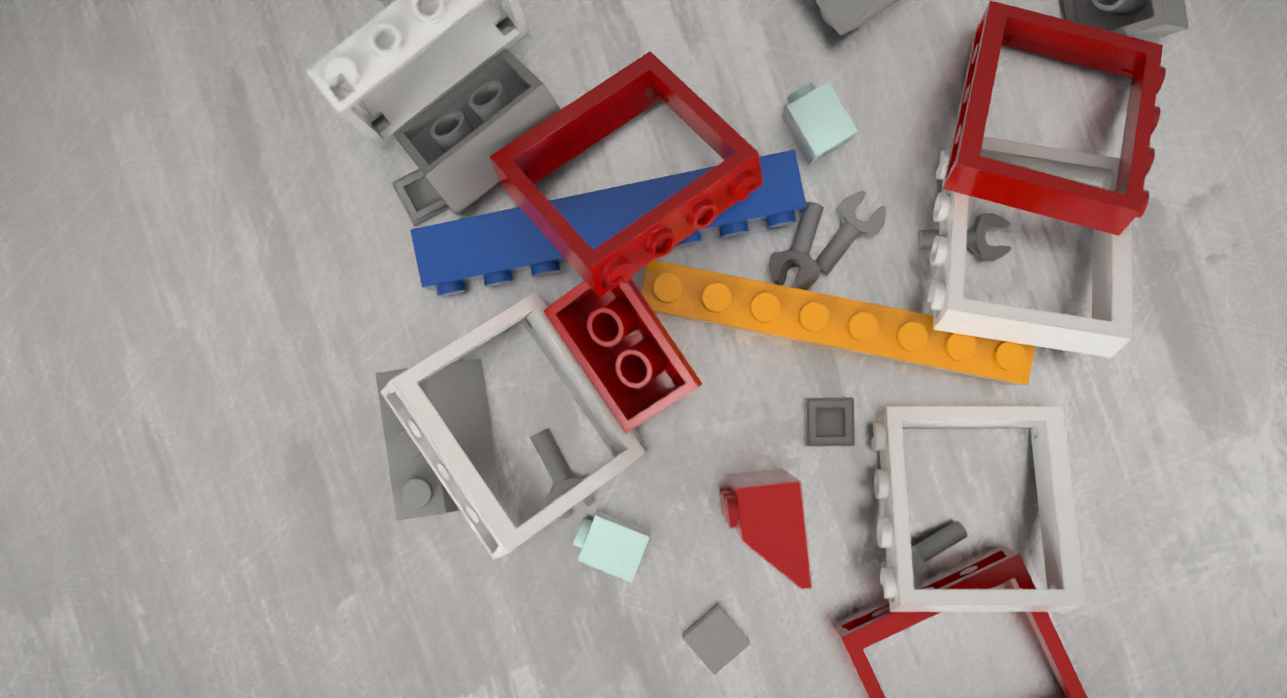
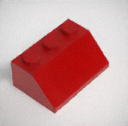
[543,278,702,433]
[719,468,812,589]

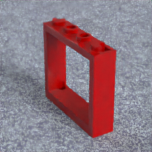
[943,0,1166,236]
[489,51,763,298]
[834,546,1088,698]

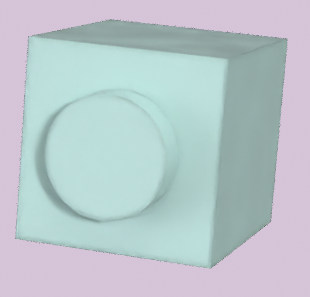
[781,81,859,164]
[573,510,650,583]

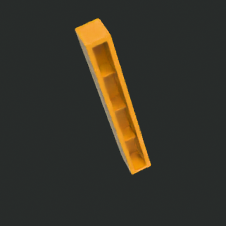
[641,260,1035,385]

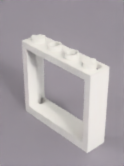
[305,0,529,148]
[927,137,1132,358]
[380,291,646,560]
[871,406,1087,612]

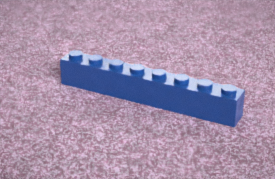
[410,149,807,296]

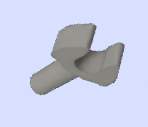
[815,191,886,276]
[769,202,824,290]
[918,213,1011,263]
[530,429,593,518]
[880,521,967,576]

